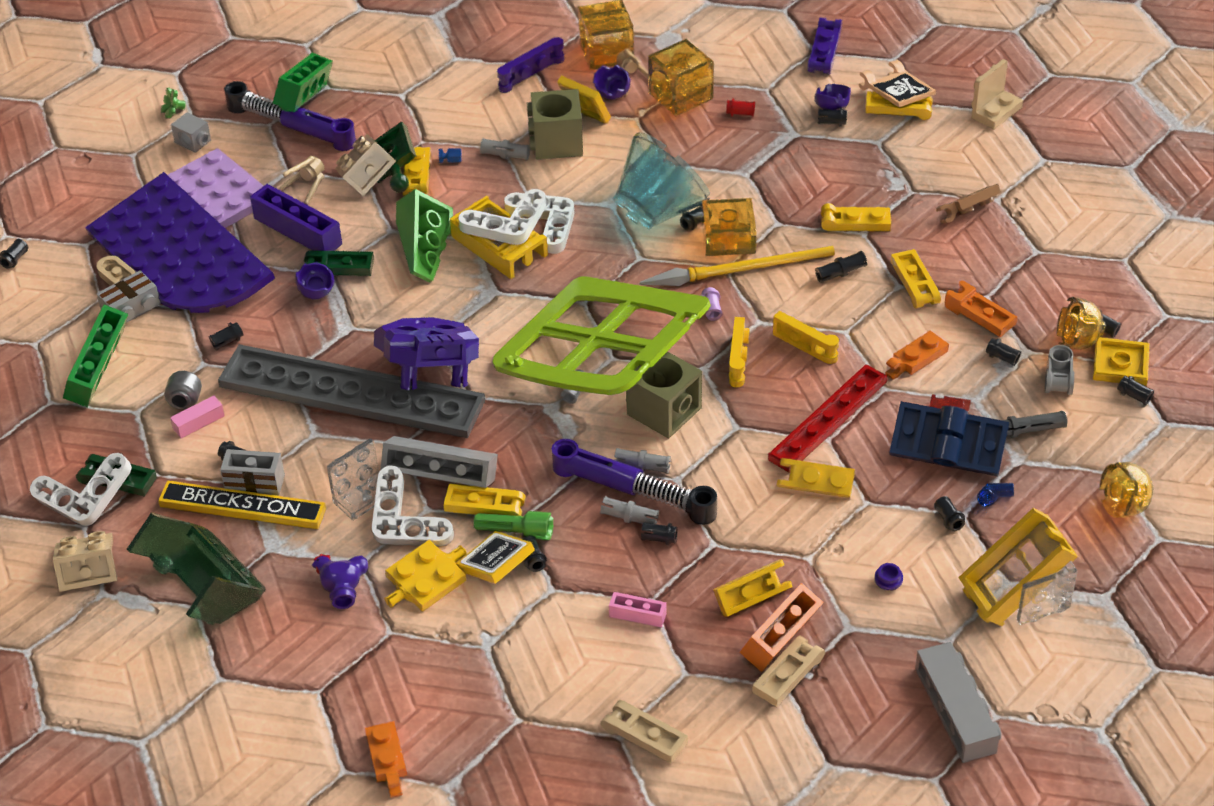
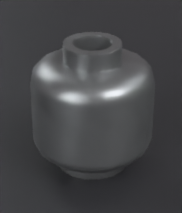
[164,370,202,410]

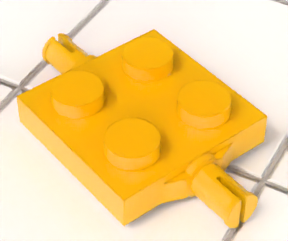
[384,540,467,612]

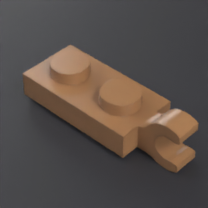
[936,184,1002,224]

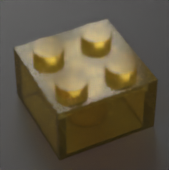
[702,198,756,256]

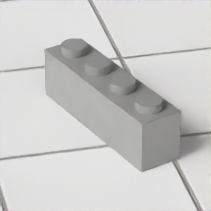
[381,436,498,488]
[915,642,1002,763]

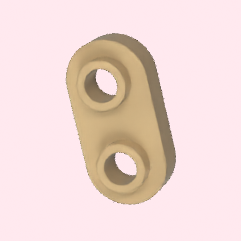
[97,256,136,286]

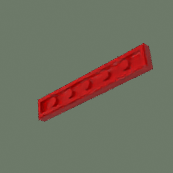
[768,364,887,473]

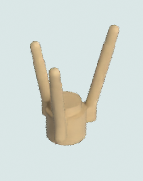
[616,49,663,96]
[279,156,325,205]

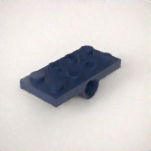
[889,401,1009,477]

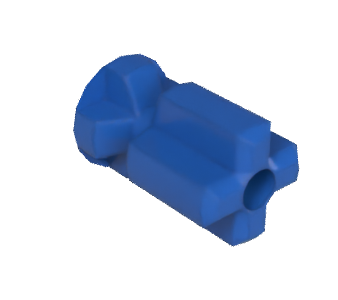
[439,148,462,163]

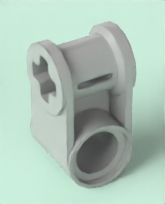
[1045,345,1074,395]

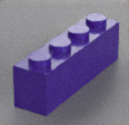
[250,184,342,251]

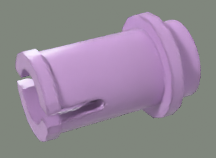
[700,287,723,320]

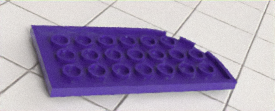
[85,172,275,313]

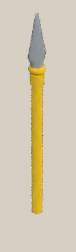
[640,246,835,286]

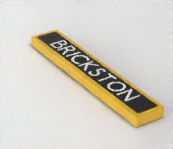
[158,480,326,529]

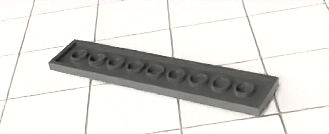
[218,344,485,438]

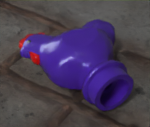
[312,554,368,609]

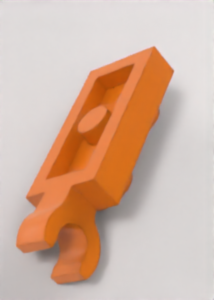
[885,330,949,380]
[365,721,407,798]

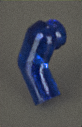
[977,483,1014,507]

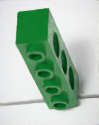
[273,53,333,112]
[63,305,128,408]

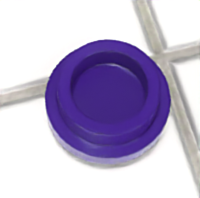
[874,563,904,590]

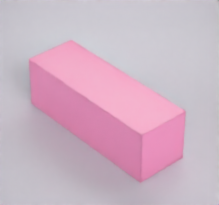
[170,395,225,438]
[609,592,666,628]

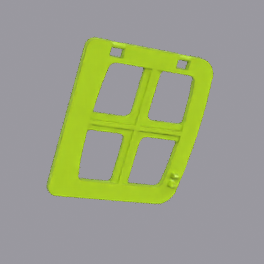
[492,276,711,395]

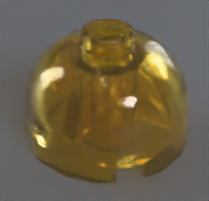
[1057,296,1106,350]
[1099,462,1154,518]

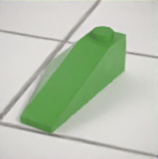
[396,189,453,283]

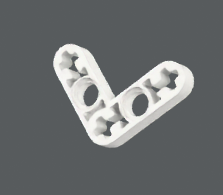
[458,189,546,245]
[504,193,574,254]
[30,453,131,526]
[372,466,454,546]

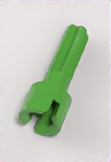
[474,511,554,540]

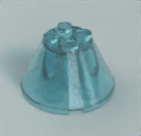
[612,132,710,229]

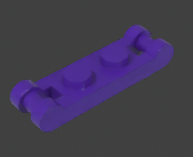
[807,17,842,74]
[497,37,565,93]

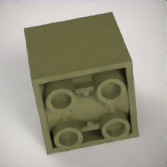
[527,89,583,160]
[626,352,702,439]

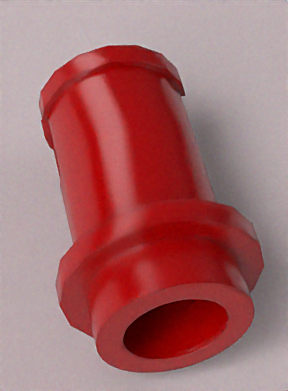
[726,98,755,117]

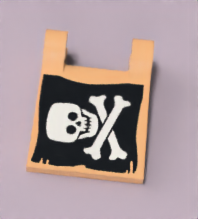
[859,60,936,107]

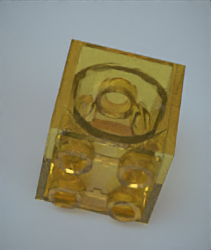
[578,0,634,70]
[648,39,714,116]

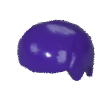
[593,65,631,100]
[814,84,851,110]
[295,263,335,299]

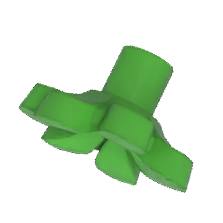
[161,88,186,118]

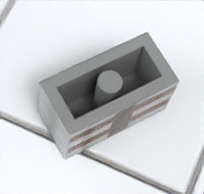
[96,271,160,323]
[220,449,285,495]

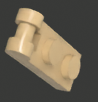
[752,635,825,707]
[600,700,688,764]

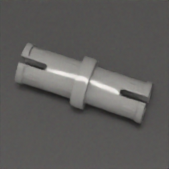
[480,138,530,160]
[614,448,671,474]
[600,496,659,524]

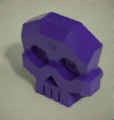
[374,317,479,390]

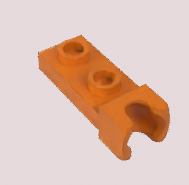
[944,281,1017,337]

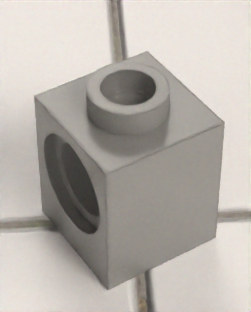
[171,112,211,153]

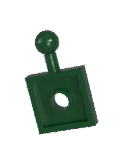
[374,121,416,193]

